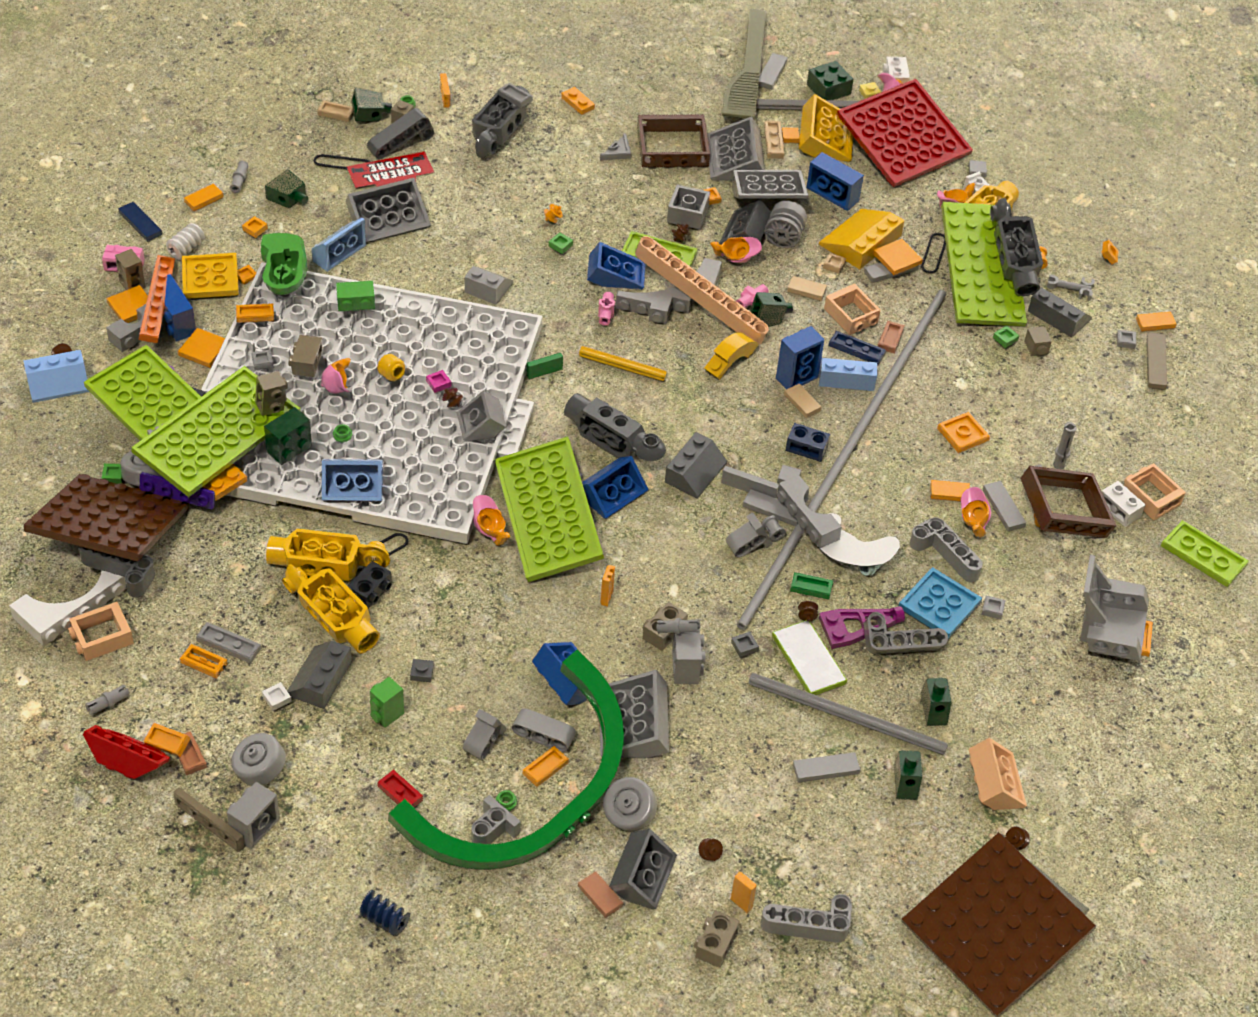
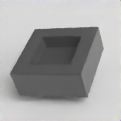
[731,632,759,658]
[410,659,434,682]

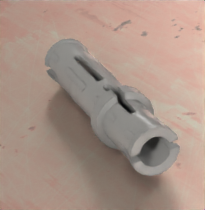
[1053,422,1077,469]

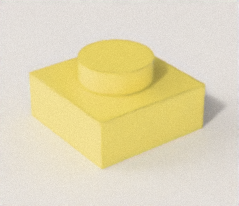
[859,82,881,99]

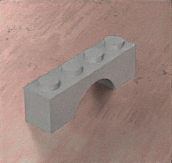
[777,475,842,548]

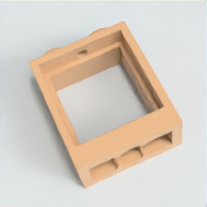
[824,284,880,335]
[1124,463,1186,521]
[68,602,134,661]

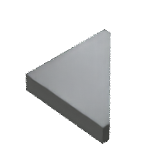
[600,133,631,161]

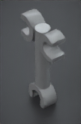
[1047,275,1095,301]

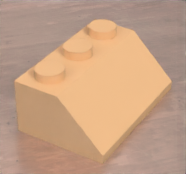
[969,738,1027,810]

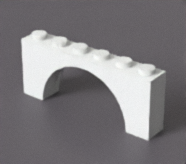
[9,570,127,646]

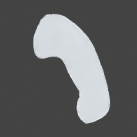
[814,513,900,566]

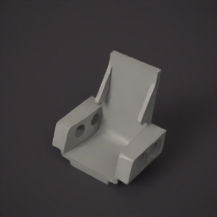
[1080,555,1149,661]

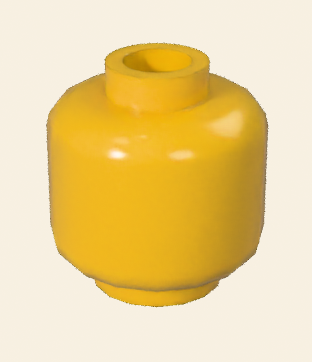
[377,354,405,381]

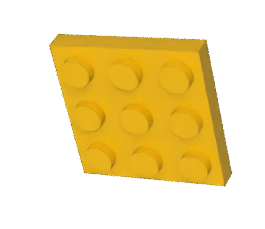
[182,253,239,299]

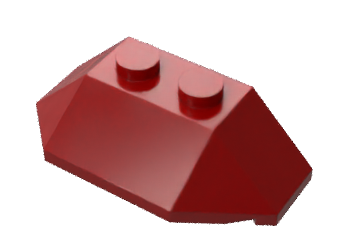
[83,725,170,779]

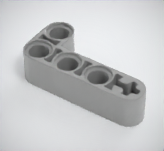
[910,517,983,582]
[864,612,948,655]
[760,894,852,943]

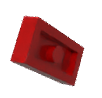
[377,769,423,807]

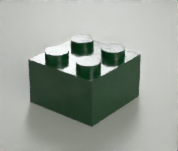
[807,61,854,100]
[264,407,312,465]

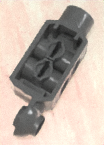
[472,86,531,158]
[990,198,1043,297]
[564,393,666,461]

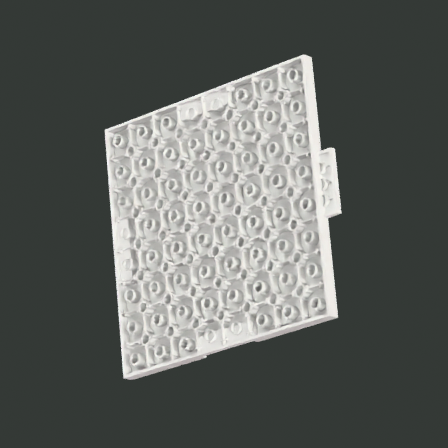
[201,262,542,544]

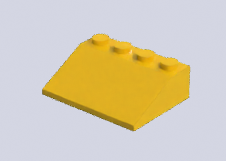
[799,94,853,162]
[819,209,905,270]

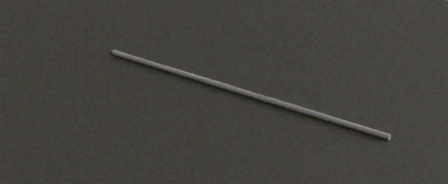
[737,290,946,630]

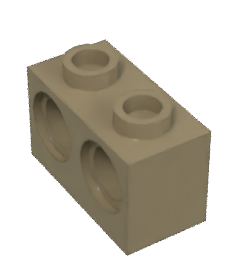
[115,249,146,290]
[642,601,688,651]
[694,910,740,968]

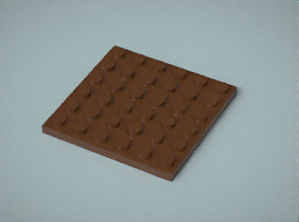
[23,474,189,561]
[901,832,1096,1017]

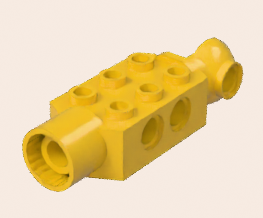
[964,181,1019,212]
[266,529,390,581]
[282,564,380,654]

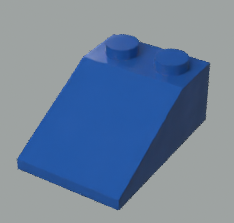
[587,242,646,290]
[164,274,196,342]

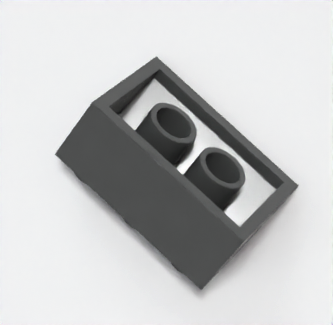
[719,199,771,245]
[1028,287,1092,338]
[665,432,727,499]
[287,641,352,709]
[609,828,677,910]

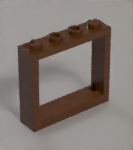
[637,114,710,167]
[1020,465,1116,538]

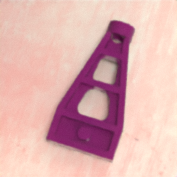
[819,606,905,649]

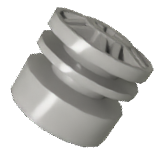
[764,201,807,248]

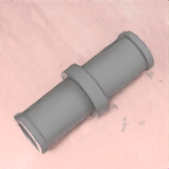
[230,161,249,193]
[657,618,701,635]
[85,684,130,716]

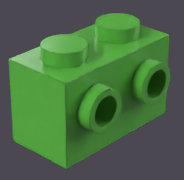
[336,281,375,311]
[370,676,404,728]

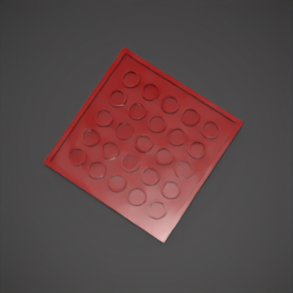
[836,78,973,187]

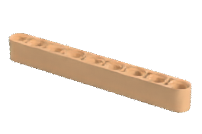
[635,236,769,345]

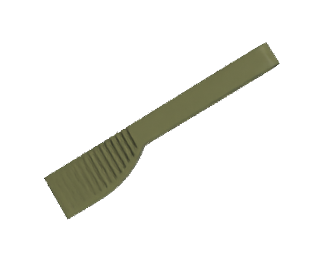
[722,9,766,119]

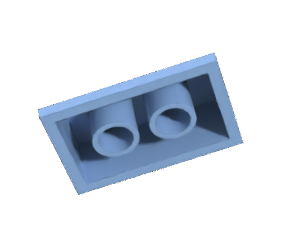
[311,218,366,272]
[23,350,89,403]
[819,358,877,391]
[322,459,383,501]

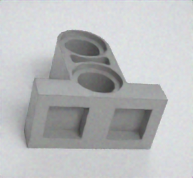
[726,512,773,557]
[463,709,507,760]
[471,795,521,844]

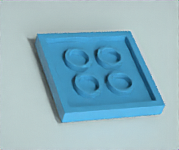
[898,567,982,639]

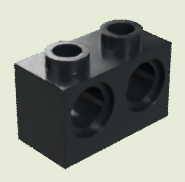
[347,561,392,609]

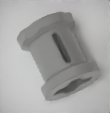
[761,515,786,542]

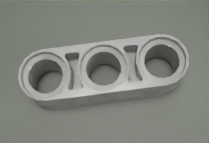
[511,708,576,752]

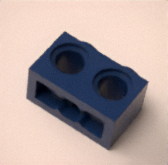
[785,423,830,462]

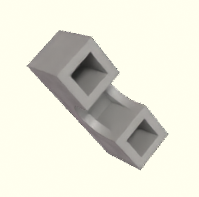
[106,304,167,352]

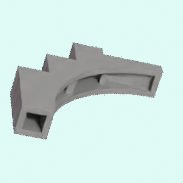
[616,258,722,324]

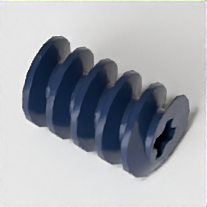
[360,889,411,936]

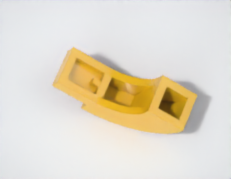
[704,332,759,380]

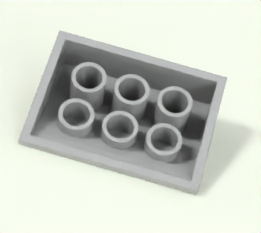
[707,116,765,180]
[732,170,808,198]
[346,178,431,243]
[600,670,669,758]

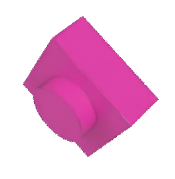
[426,370,452,393]

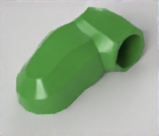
[261,233,308,295]

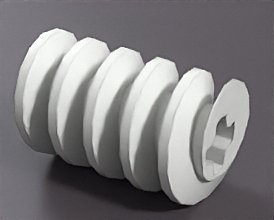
[166,223,205,261]

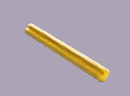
[579,346,667,381]

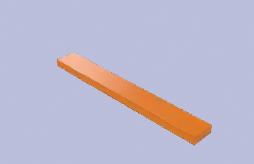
[138,255,175,343]

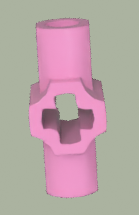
[736,284,769,308]
[598,292,615,326]

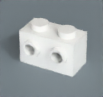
[883,57,910,83]
[1102,481,1145,527]

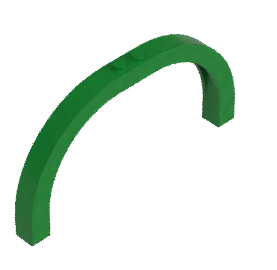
[388,649,624,870]

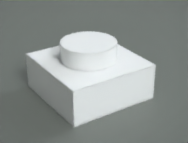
[262,682,291,711]

